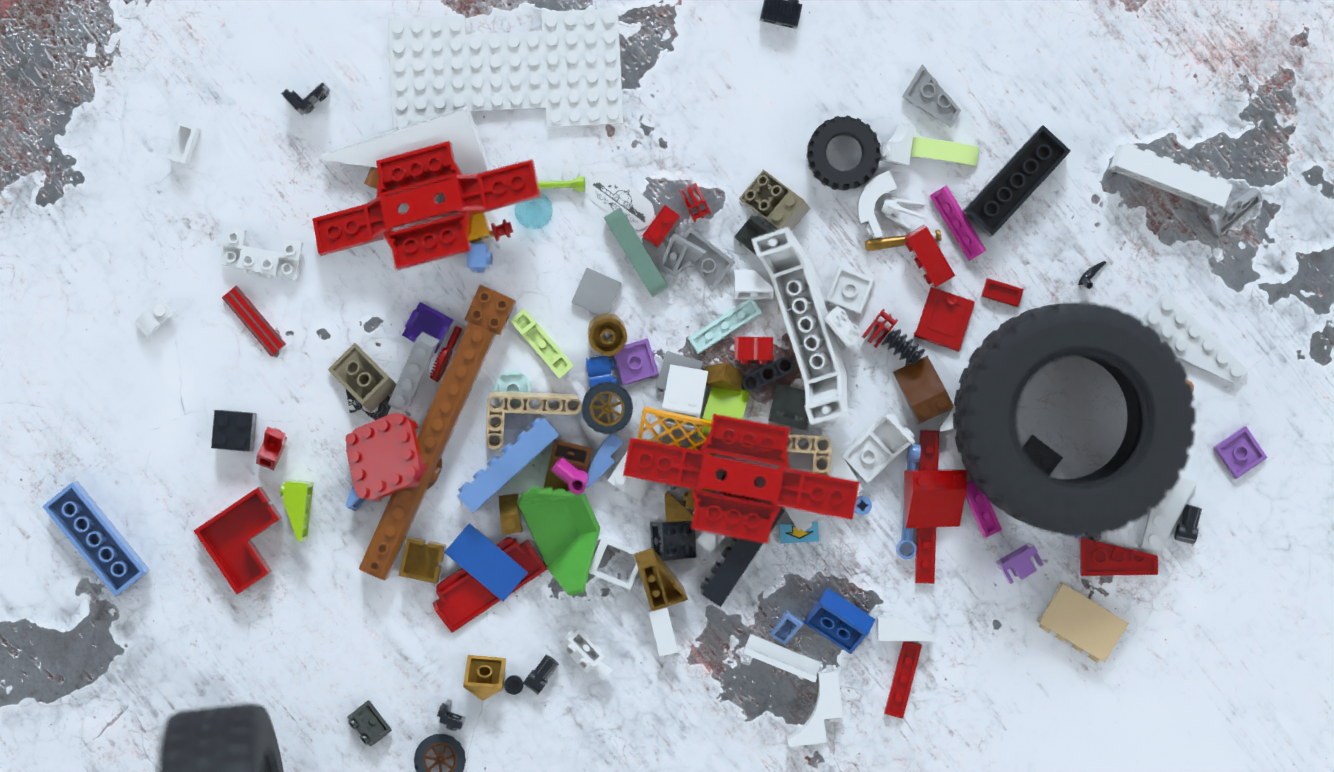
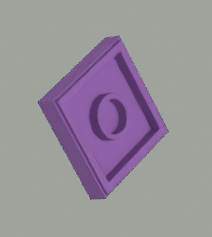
[613,338,659,386]
[1213,426,1268,479]

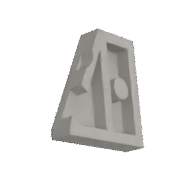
[658,234,707,277]

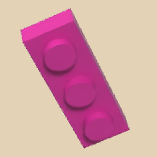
[966,480,1002,538]

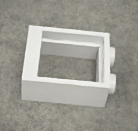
[589,536,641,590]

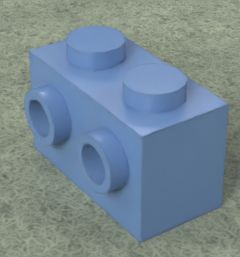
[467,244,493,273]

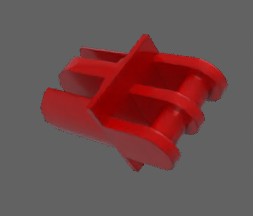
[679,182,711,223]
[861,308,898,348]

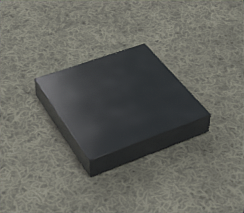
[1023,434,1063,476]

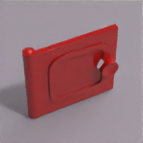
[913,287,975,352]

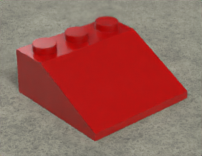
[904,469,967,528]

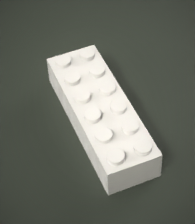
[1109,142,1233,210]

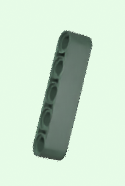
[604,207,669,297]

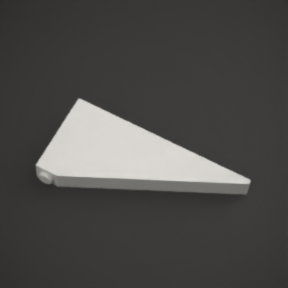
[321,106,491,174]

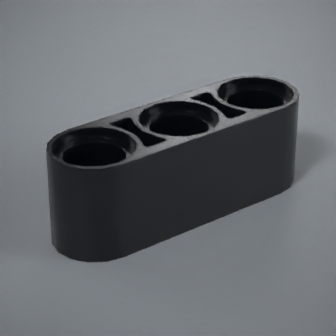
[742,357,794,391]

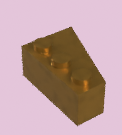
[634,548,688,611]

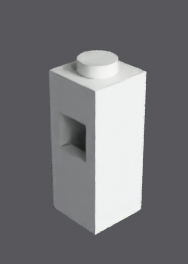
[649,607,678,659]

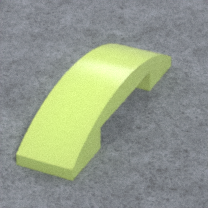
[910,137,979,167]
[510,309,574,379]

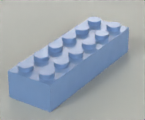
[457,417,560,513]
[42,481,150,597]

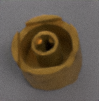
[588,313,627,356]

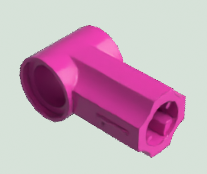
[551,457,589,494]

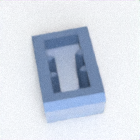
[769,610,803,645]

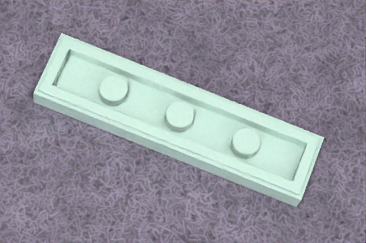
[688,299,762,354]

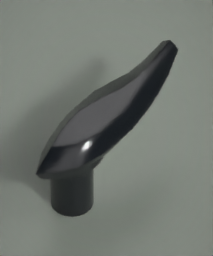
[1078,261,1106,289]

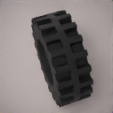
[806,115,881,191]

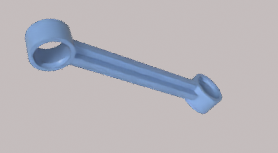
[896,444,921,559]

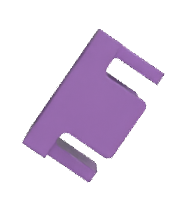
[995,543,1044,584]

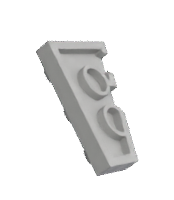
[902,64,961,127]
[1209,187,1262,237]
[682,226,735,292]

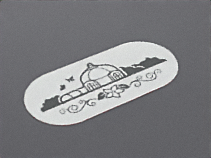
[588,172,654,230]

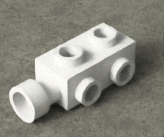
[561,629,613,680]

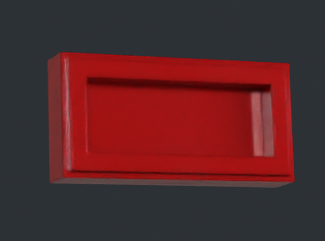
[981,278,1024,307]

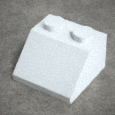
[608,450,653,501]

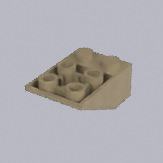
[739,169,811,231]

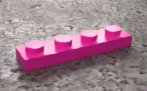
[930,185,987,261]

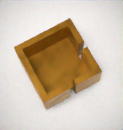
[398,537,446,584]

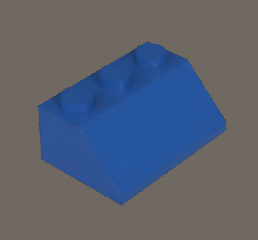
[803,588,876,654]

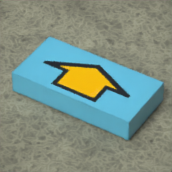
[779,522,819,544]

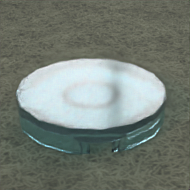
[514,192,553,229]

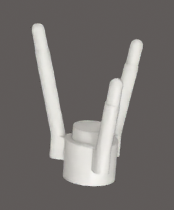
[881,197,925,230]

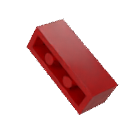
[904,224,955,288]

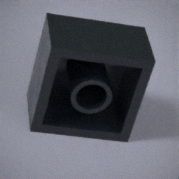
[211,410,257,452]

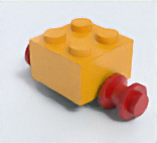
[439,213,514,260]

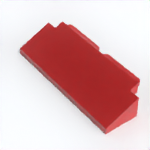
[433,537,547,633]

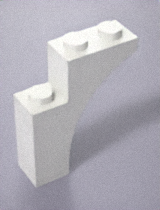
[787,669,843,750]

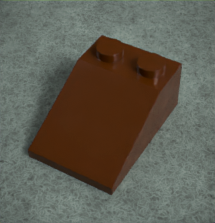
[893,356,954,424]

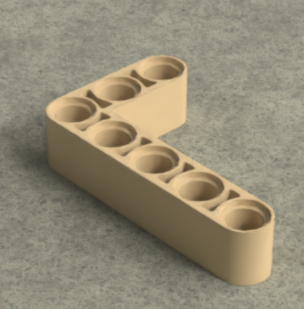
[486,391,582,450]
[787,435,832,476]

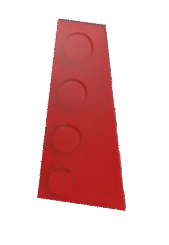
[1080,537,1158,576]

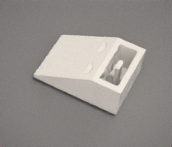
[659,364,708,431]

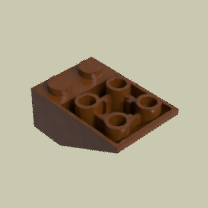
[543,439,593,494]

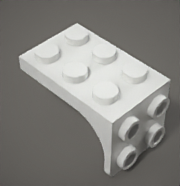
[842,413,915,483]

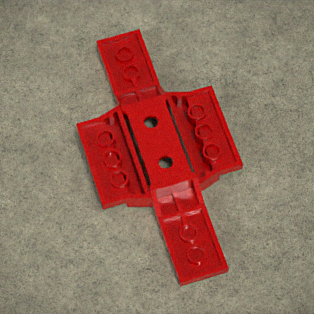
[312,141,541,270]
[623,414,860,544]

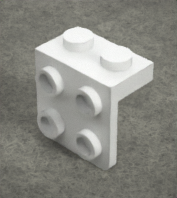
[824,306,862,350]

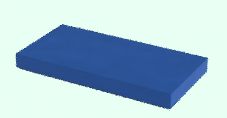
[444,523,528,601]

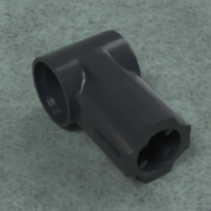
[1174,504,1202,545]
[523,654,559,695]

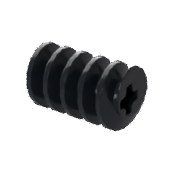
[881,328,925,367]

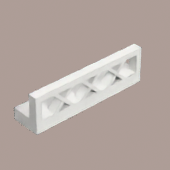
[743,633,821,682]

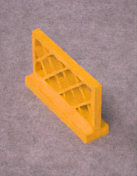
[637,407,713,456]

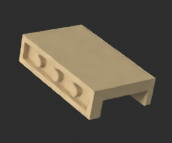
[1037,582,1129,663]

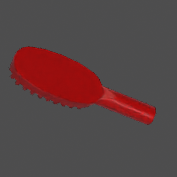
[430,326,462,382]

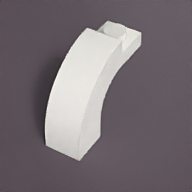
[857,170,897,239]

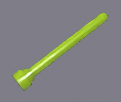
[538,176,585,192]

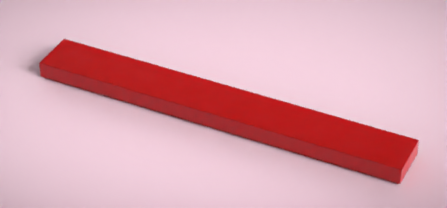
[915,430,939,584]

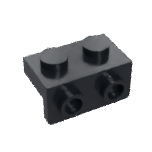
[437,699,466,731]

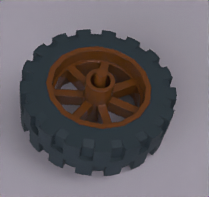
[414,734,466,772]

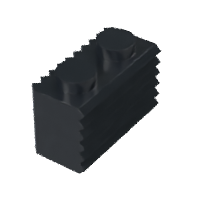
[760,0,803,29]

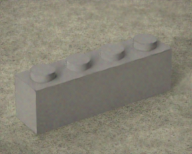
[388,332,440,412]

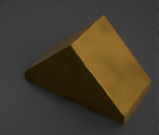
[705,362,743,391]
[664,492,694,522]

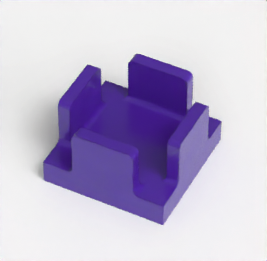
[402,302,454,353]

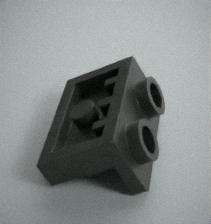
[347,700,392,747]

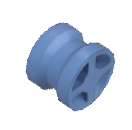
[854,495,872,515]

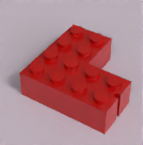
[194,487,282,595]

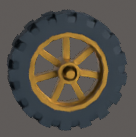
[581,382,633,434]

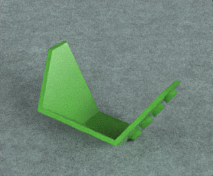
[517,487,600,596]

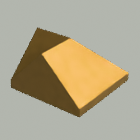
[463,655,506,701]

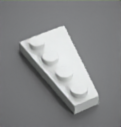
[1141,477,1197,551]

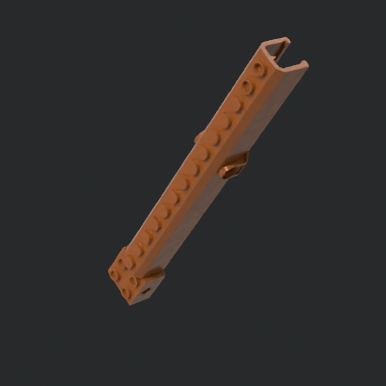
[359,285,516,580]

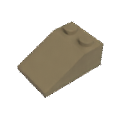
[328,343,396,412]

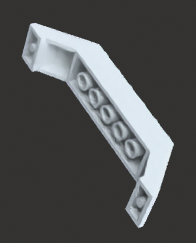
[752,227,848,425]

